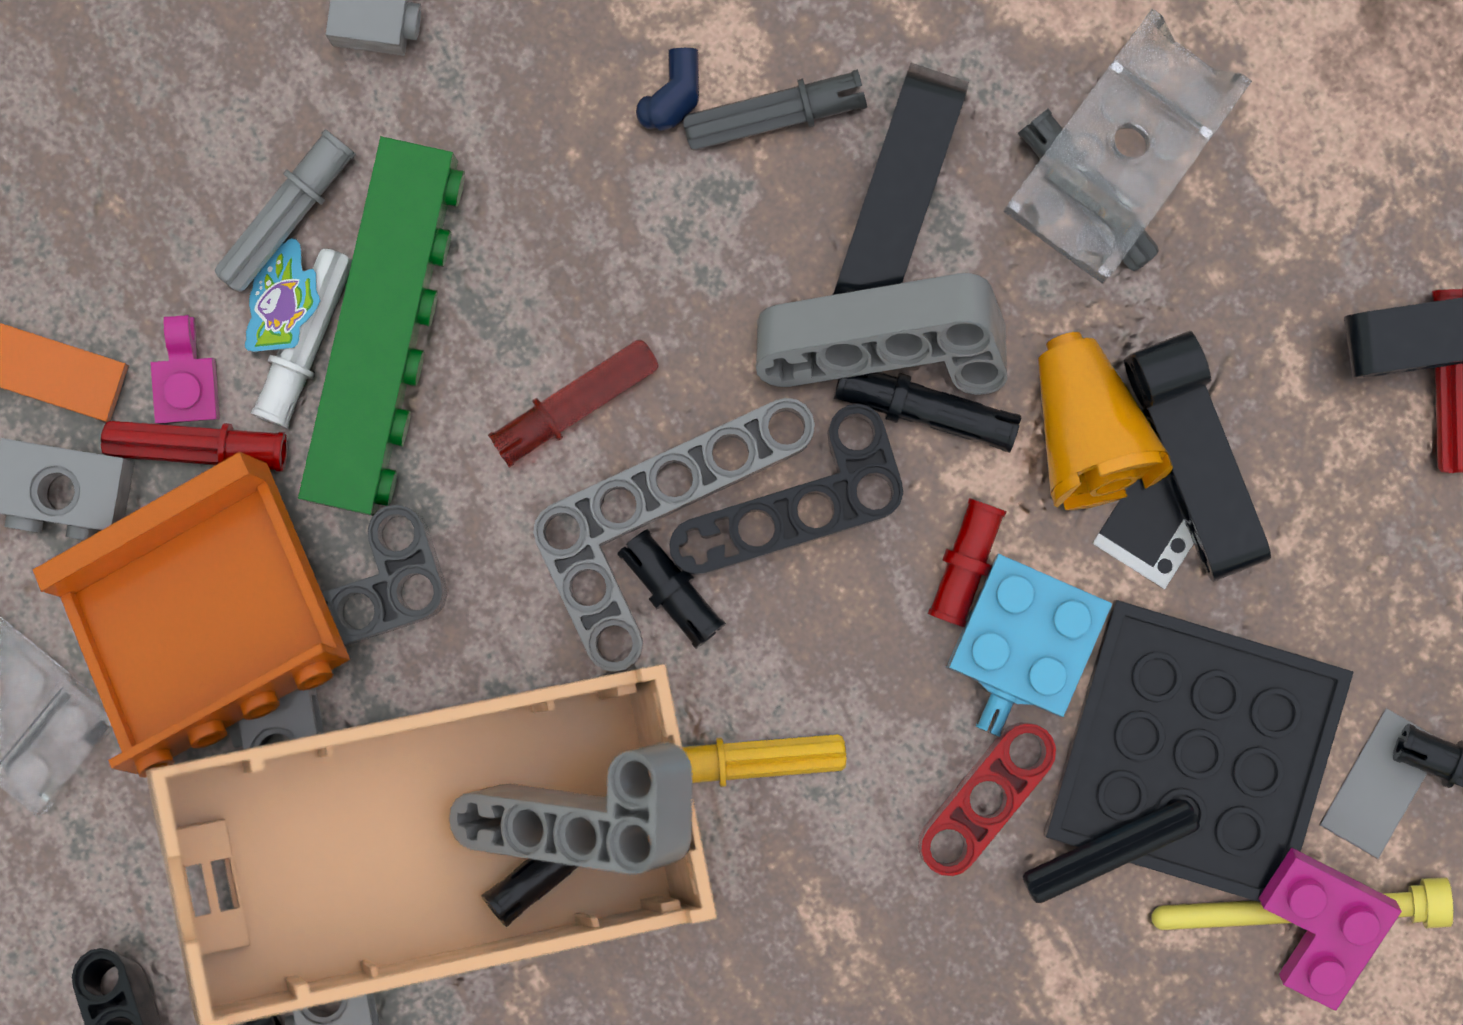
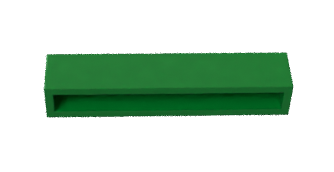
[298,136,465,516]

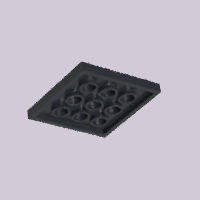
[1044,600,1354,902]

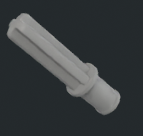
[215,129,356,292]

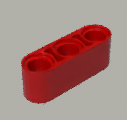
[918,722,1056,876]

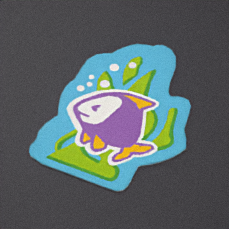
[245,239,321,352]

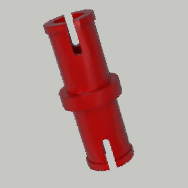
[928,498,1007,627]

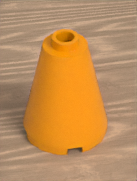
[1038,332,1173,510]

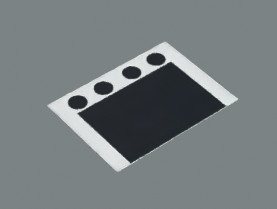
[1092,476,1194,589]

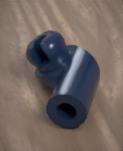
[636,48,699,131]

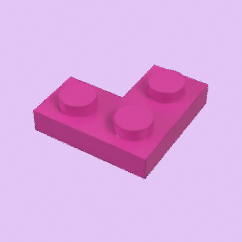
[1259,847,1402,1011]

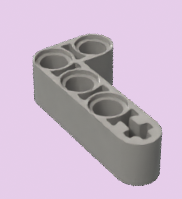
[756,273,1007,395]
[449,742,692,874]

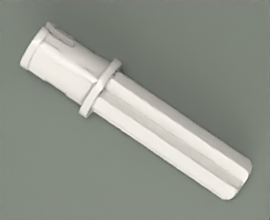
[251,249,352,429]

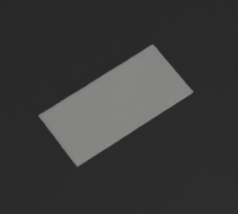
[1320,708,1430,859]

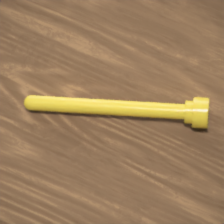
[1151,877,1453,930]

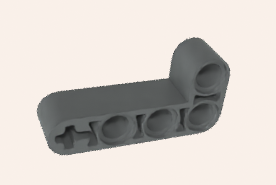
[322,505,448,646]

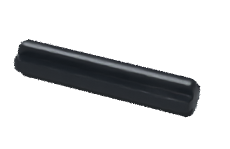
[1023,800,1200,903]

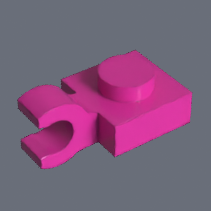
[150,315,220,424]

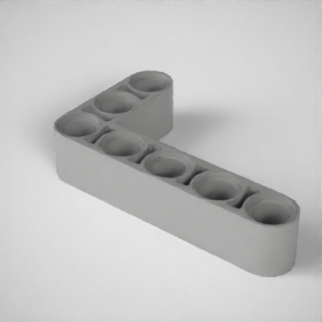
[533,398,815,672]

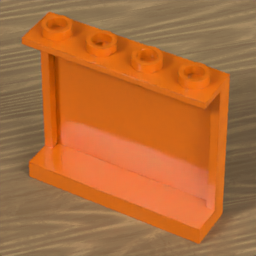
[33,452,350,777]

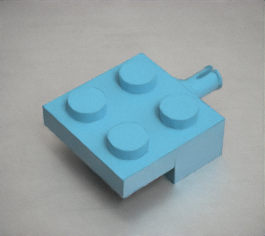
[946,554,1113,737]

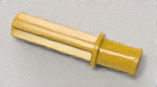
[682,734,847,787]

